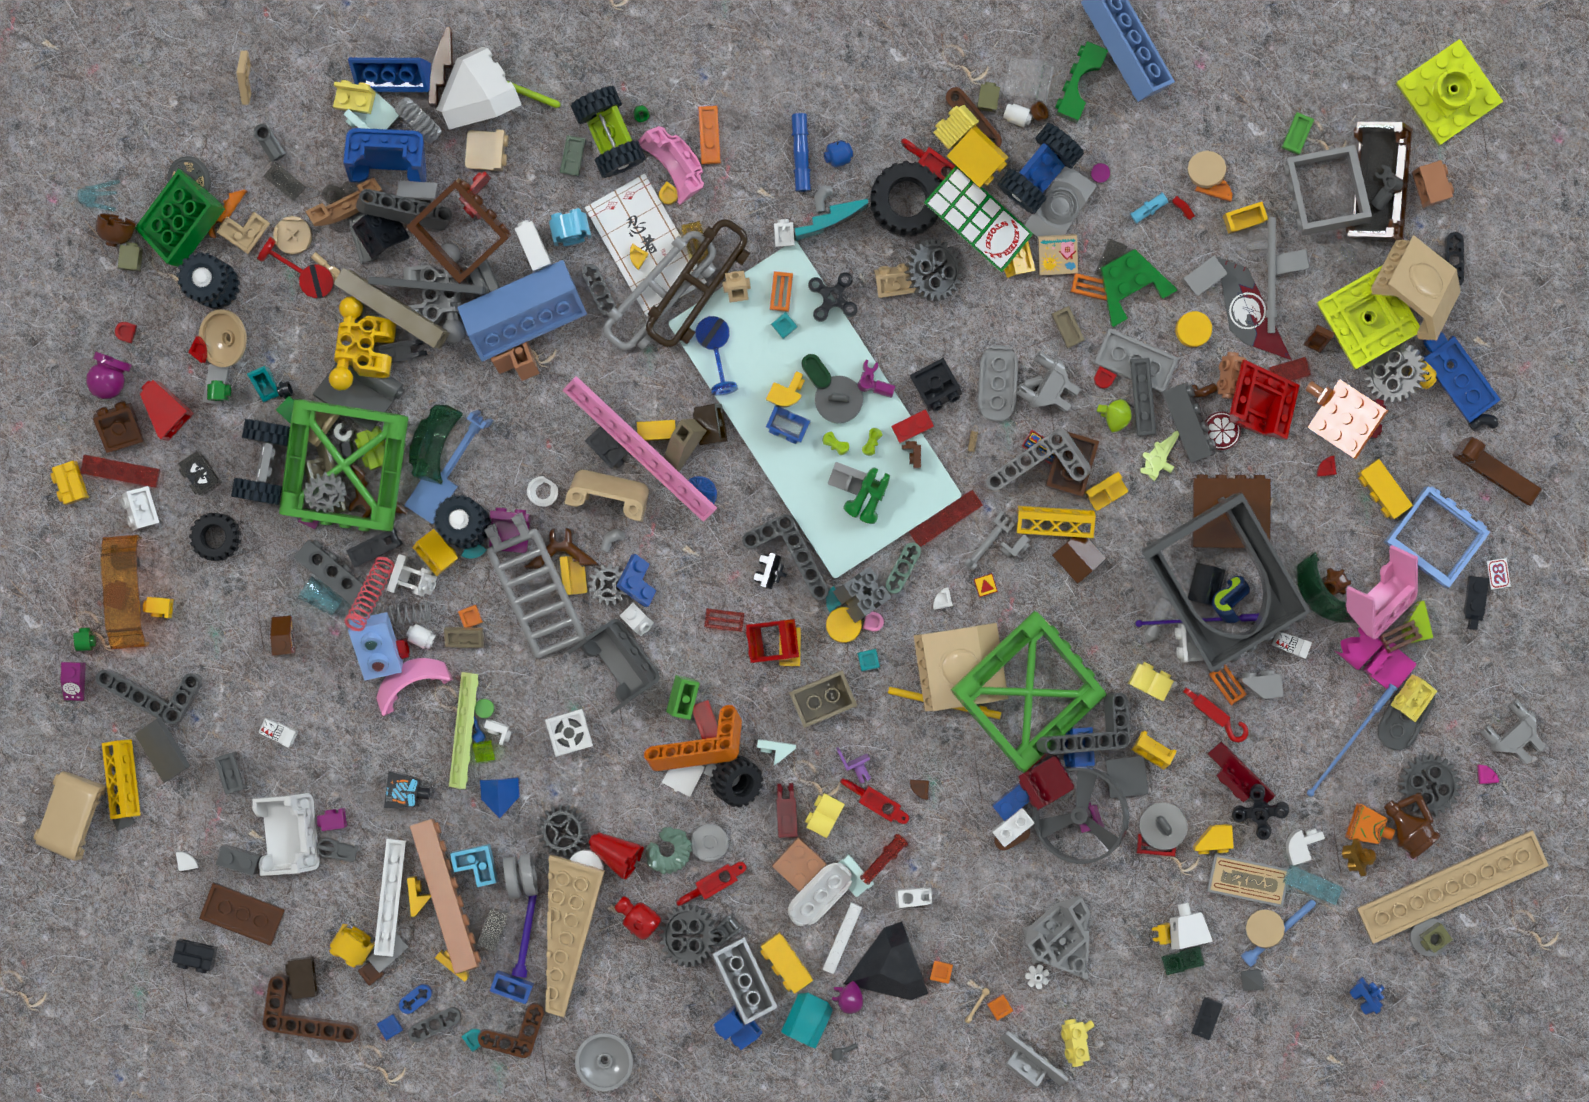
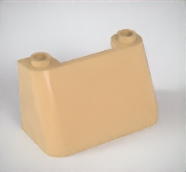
[565,470,649,522]
[33,771,107,861]

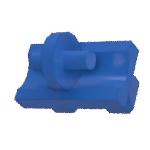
[1350,977,1385,1015]

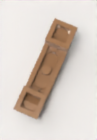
[305,177,383,226]

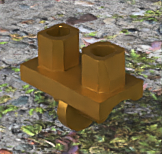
[1342,839,1377,876]

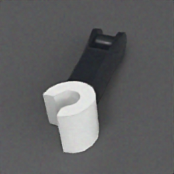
[334,423,357,476]

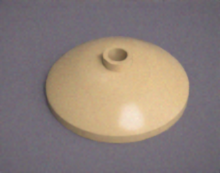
[199,309,247,367]

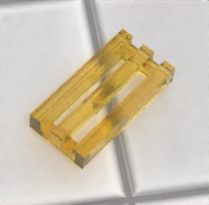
[681,221,708,261]

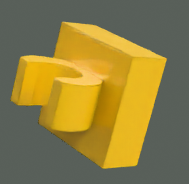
[1152,922,1171,945]

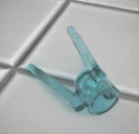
[78,180,120,211]

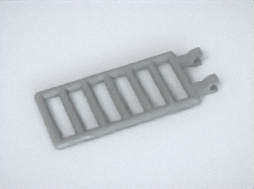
[484,512,586,658]

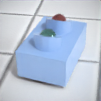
[348,612,403,681]

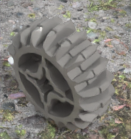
[395,97,442,143]

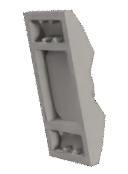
[1024,166,1097,238]

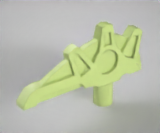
[1140,431,1179,481]

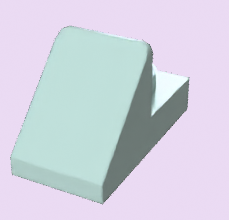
[757,739,796,765]

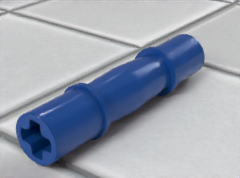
[792,113,811,192]

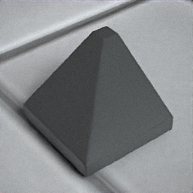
[112,809,135,831]
[1240,969,1264,991]

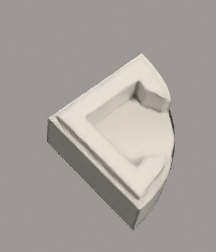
[933,587,953,610]
[176,852,199,871]

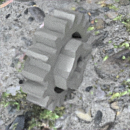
[303,472,347,513]
[588,564,627,605]

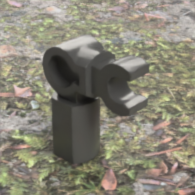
[1371,164,1403,210]

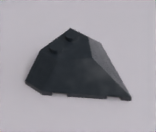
[843,921,929,1000]

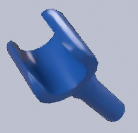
[472,716,486,744]

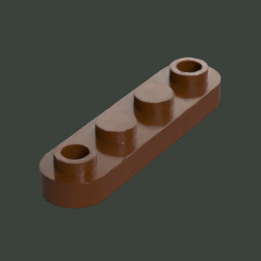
[946,87,1002,147]

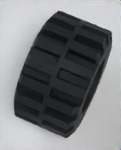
[189,513,241,561]
[710,755,763,808]

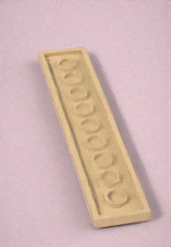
[1356,830,1549,944]

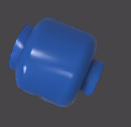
[824,140,853,168]

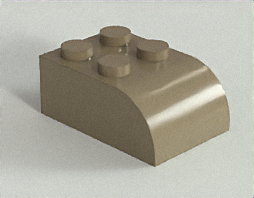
[789,670,857,728]

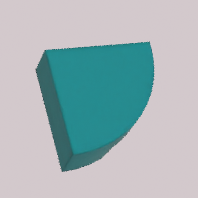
[461,545,487,559]
[826,586,841,613]

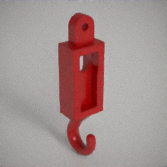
[901,138,955,181]
[1182,687,1249,743]
[840,778,909,824]
[676,862,746,906]

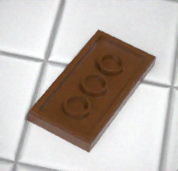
[199,882,285,946]

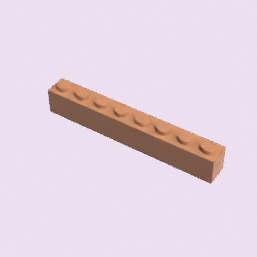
[410,819,481,974]

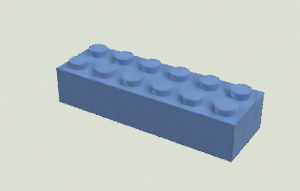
[1081,0,1175,102]

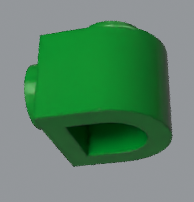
[207,380,232,401]
[73,627,96,652]

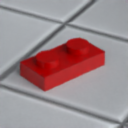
[891,409,934,444]

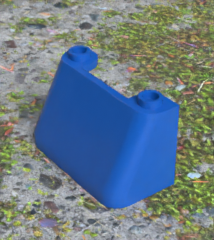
[343,128,427,183]

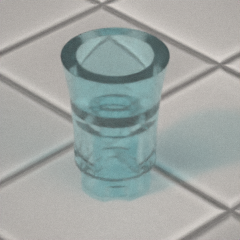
[297,576,342,616]

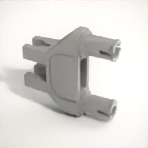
[1015,351,1080,412]
[1480,699,1546,764]

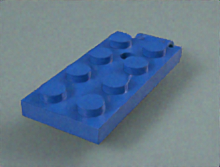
[1423,331,1501,423]

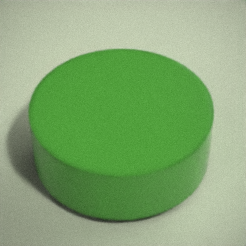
[475,699,494,718]

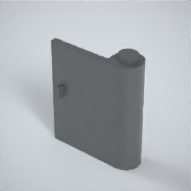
[313,361,405,432]

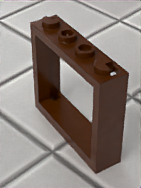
[406,178,512,284]

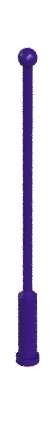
[1135,613,1259,627]

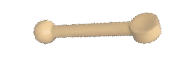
[965,988,990,1024]

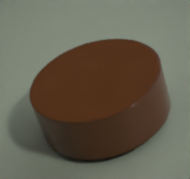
[1031,102,1049,122]

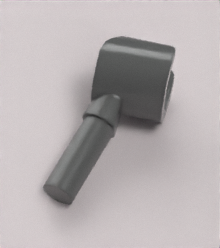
[832,1043,858,1061]

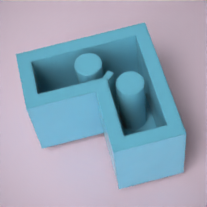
[450,844,498,887]

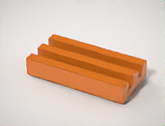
[770,271,793,312]
[1070,273,1107,301]
[1208,664,1247,706]

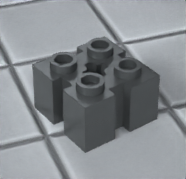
[833,566,892,623]

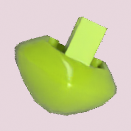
[1097,399,1132,433]

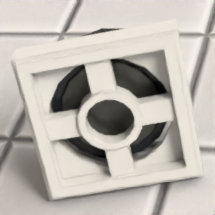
[545,709,593,757]

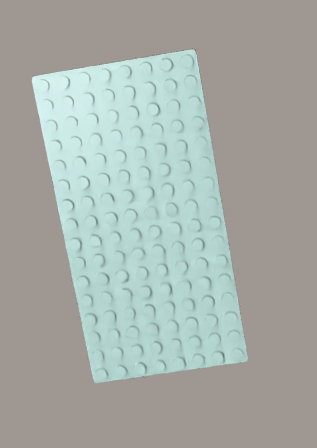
[669,241,961,578]

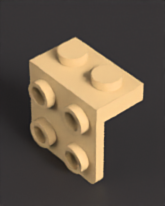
[465,129,509,171]

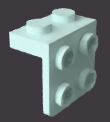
[343,91,399,129]

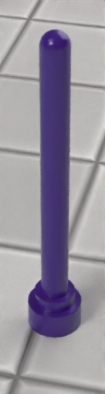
[512,895,537,978]

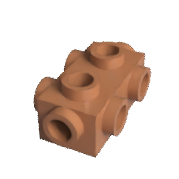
[1216,352,1246,399]

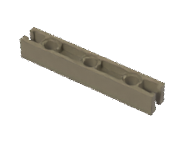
[334,268,450,350]

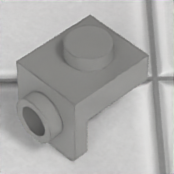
[999,534,1030,557]

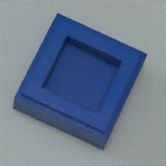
[376,1013,403,1041]

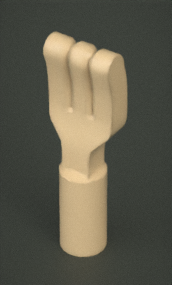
[311,252,341,282]

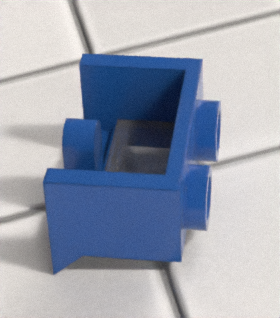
[766,405,811,444]

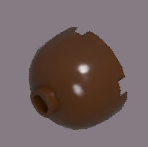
[96,213,136,247]

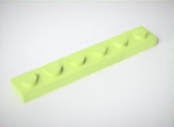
[449,672,478,789]

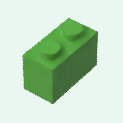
[666,675,700,720]

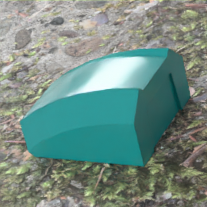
[781,993,833,1049]

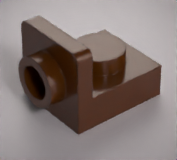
[902,441,921,469]

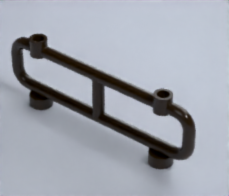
[646,219,750,347]

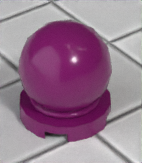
[86,351,132,399]

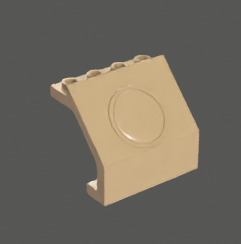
[1371,235,1461,340]
[914,623,1009,712]

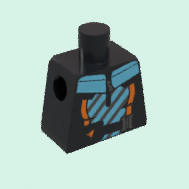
[384,770,430,808]

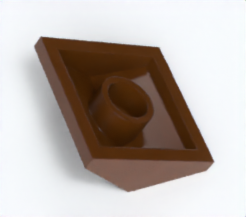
[1052,530,1106,584]

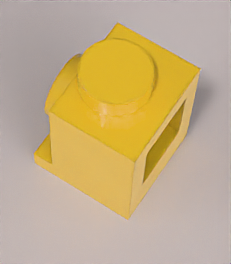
[143,597,174,618]

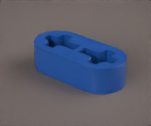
[399,984,432,1014]

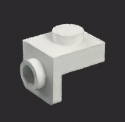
[620,603,654,636]

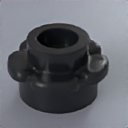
[277,381,293,400]

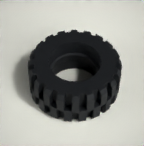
[870,161,941,237]

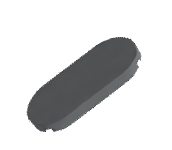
[1378,679,1435,750]

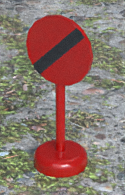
[257,237,333,298]

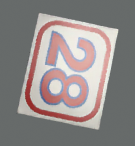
[1487,558,1511,590]

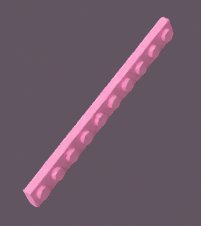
[563,376,717,522]

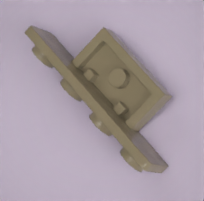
[304,442,346,513]

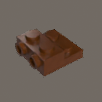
[93,401,144,453]

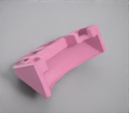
[638,126,704,205]
[376,658,453,716]

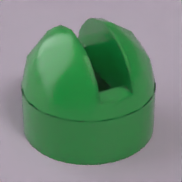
[633,105,649,122]

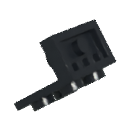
[352,206,409,259]

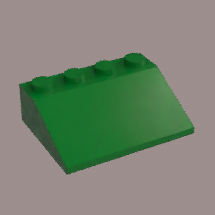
[135,169,225,267]

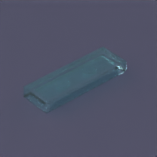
[1283,865,1343,905]

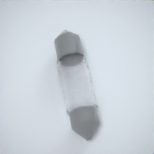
[1144,591,1172,642]

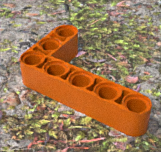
[644,705,742,771]

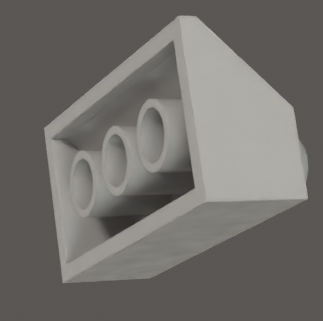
[711,937,778,1025]

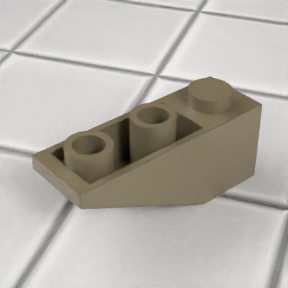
[664,419,706,472]

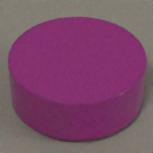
[1090,163,1110,183]

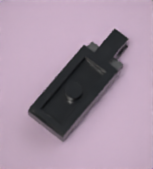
[1463,576,1489,630]

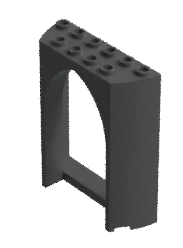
[1141,493,1311,672]

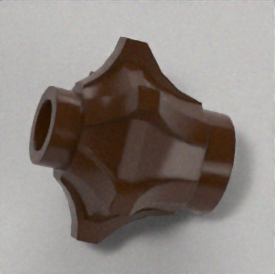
[1322,567,1352,595]

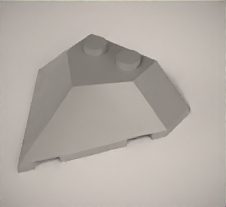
[1025,896,1090,980]

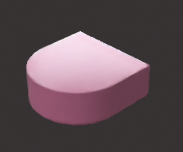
[862,611,884,631]

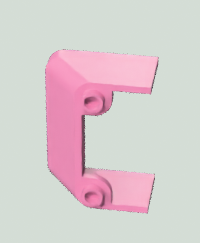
[1346,545,1418,639]

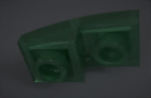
[1162,946,1205,975]

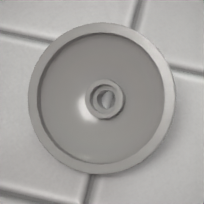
[575,1033,633,1091]

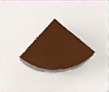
[910,779,929,800]

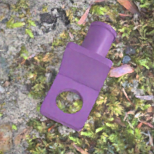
[836,747,871,783]

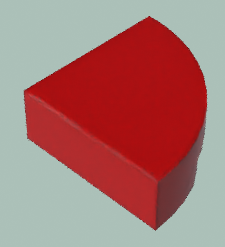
[1172,196,1195,220]
[188,336,207,363]
[1316,456,1337,477]

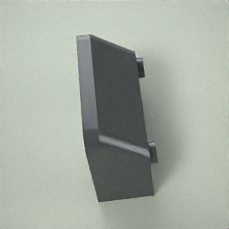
[567,619,659,714]

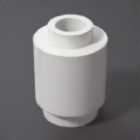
[1003,103,1032,128]
[406,624,436,649]

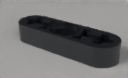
[1445,232,1464,286]

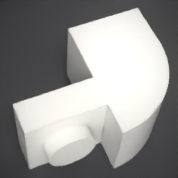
[1286,828,1325,866]

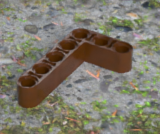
[1452,437,1542,506]
[263,974,359,1043]

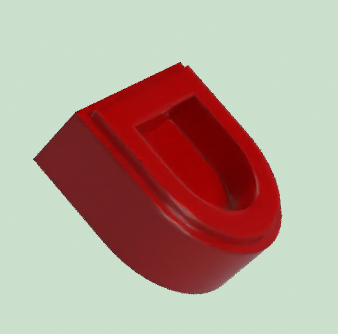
[115,322,137,344]
[1094,366,1117,389]
[396,638,410,659]

